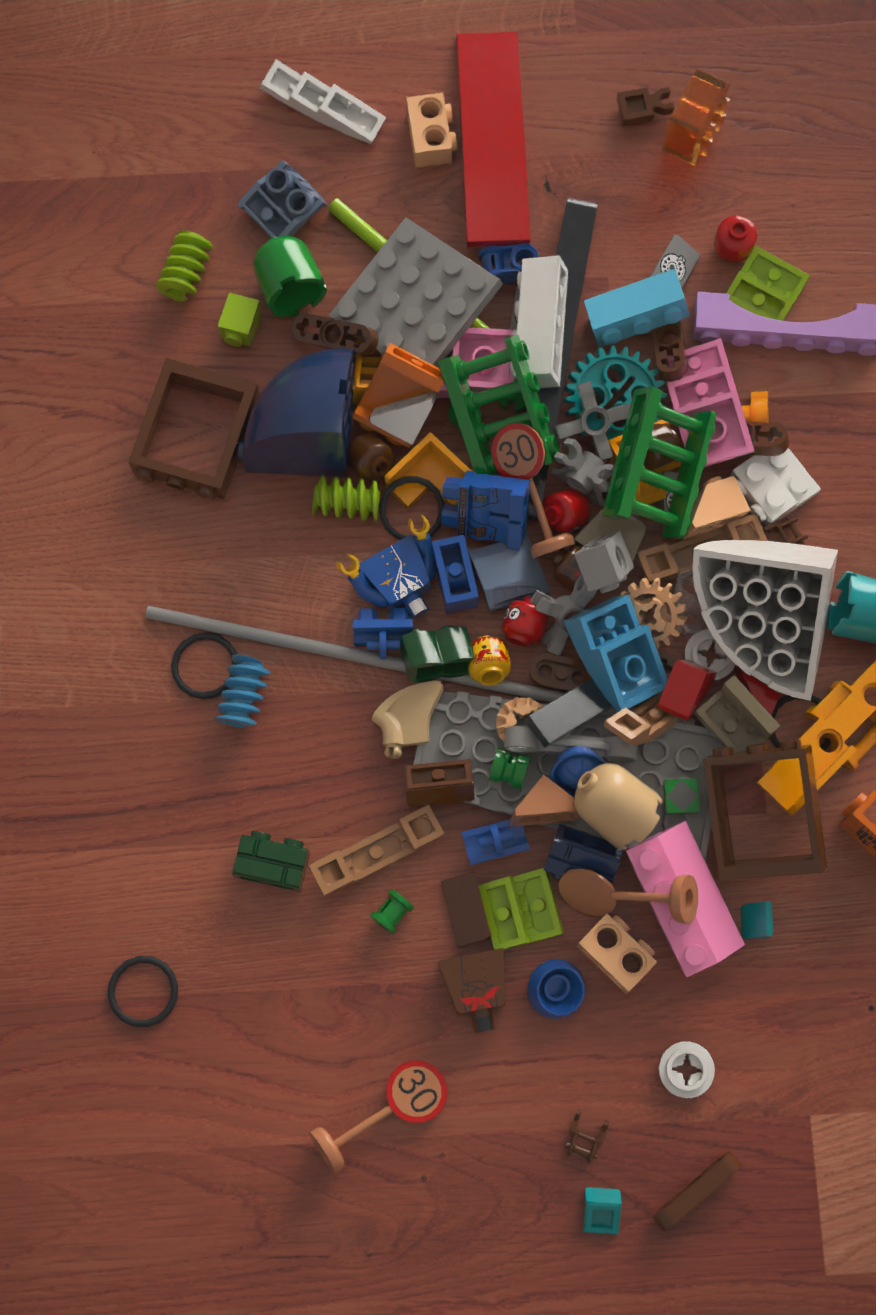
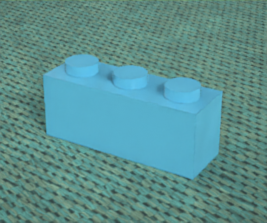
[584,269,690,348]

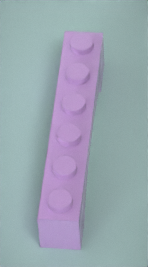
[692,292,876,356]

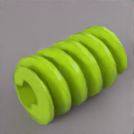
[156,230,214,302]
[312,475,380,522]

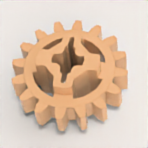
[619,578,687,650]

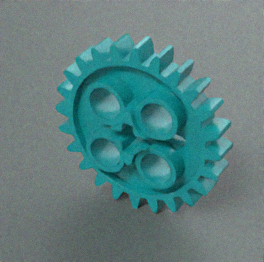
[563,345,667,446]

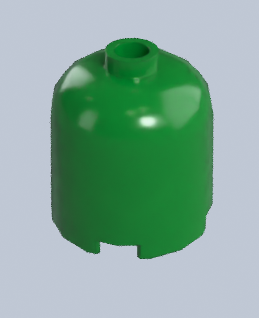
[253,236,327,318]

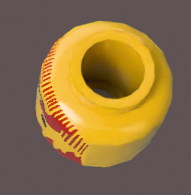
[468,636,511,686]

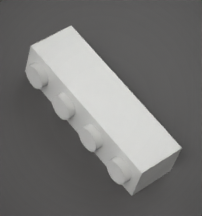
[510,255,568,388]

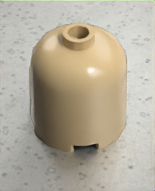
[574,763,662,850]

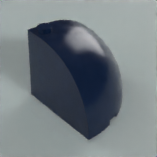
[238,348,356,478]

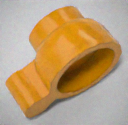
[742,391,769,423]

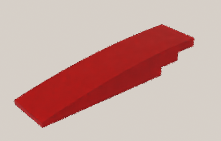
[457,32,530,247]

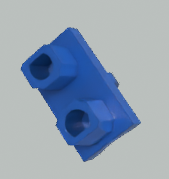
[353,608,413,659]
[461,819,530,866]

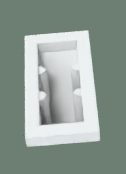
[370,391,437,445]

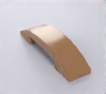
[636,513,768,584]
[603,688,710,745]
[308,805,444,896]

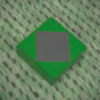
[663,778,701,815]

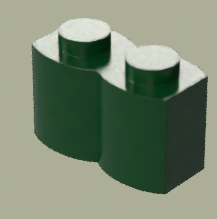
[400,625,474,683]

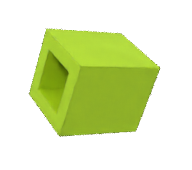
[218,292,262,347]

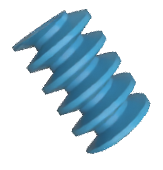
[214,654,271,728]

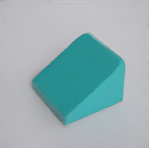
[740,901,773,939]
[583,1187,621,1235]

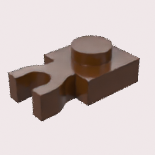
[617,87,674,126]

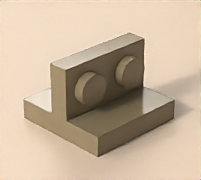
[694,676,780,752]

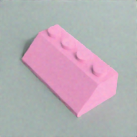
[624,821,745,978]

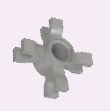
[554,381,631,460]
[551,438,615,507]
[530,574,598,655]

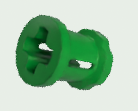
[370,889,414,935]

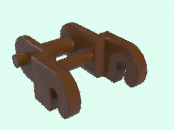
[762,517,808,545]
[565,1109,610,1163]

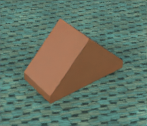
[509,774,580,827]

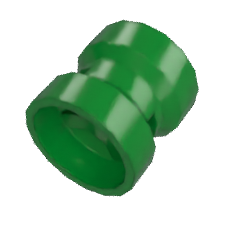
[488,748,530,790]

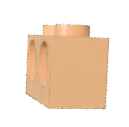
[406,93,457,168]
[577,914,657,994]

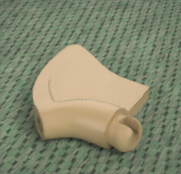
[372,681,444,759]

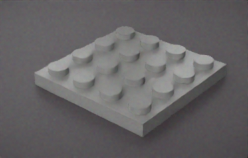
[328,217,503,367]

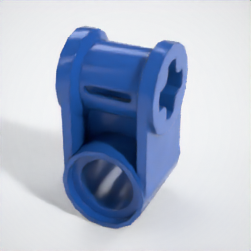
[478,243,539,285]

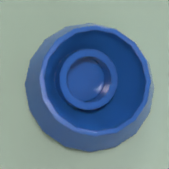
[550,746,606,797]
[528,959,586,1019]

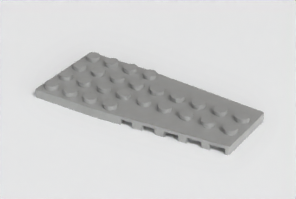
[413,691,723,860]

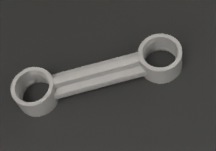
[504,726,638,763]

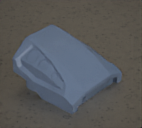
[237,160,327,238]
[468,534,550,613]

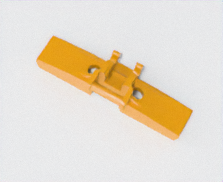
[757,660,876,816]

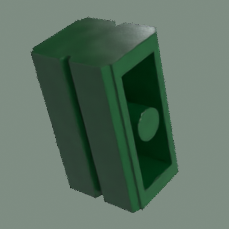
[232,831,310,892]

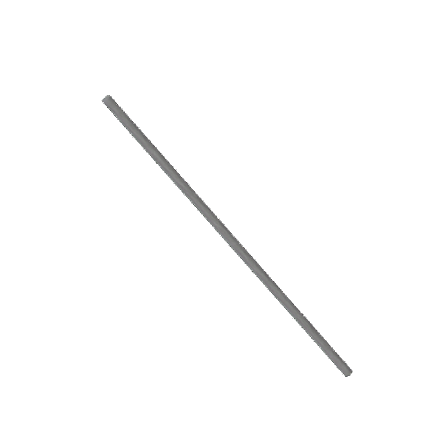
[145,606,695,725]

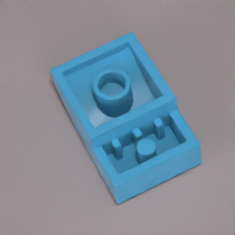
[564,595,668,712]

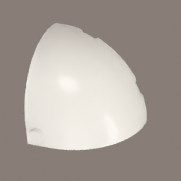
[693,540,838,701]

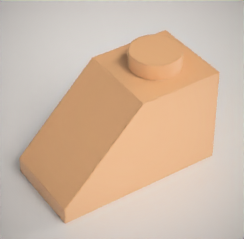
[683,476,750,540]

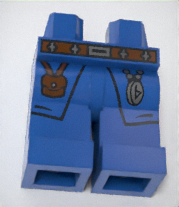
[441,471,530,551]

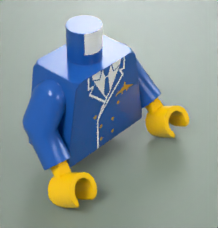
[336,515,436,619]

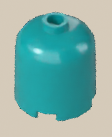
[827,571,876,644]

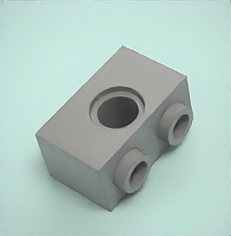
[574,530,634,593]

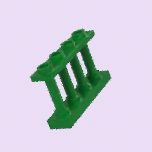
[438,334,560,476]
[602,386,717,539]

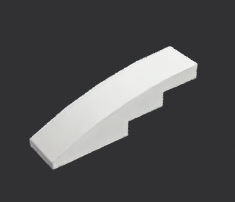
[259,60,386,144]

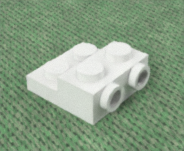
[730,448,821,526]

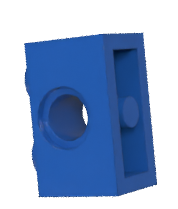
[432,535,479,614]

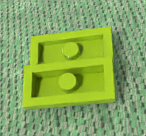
[726,245,810,321]
[478,868,565,950]

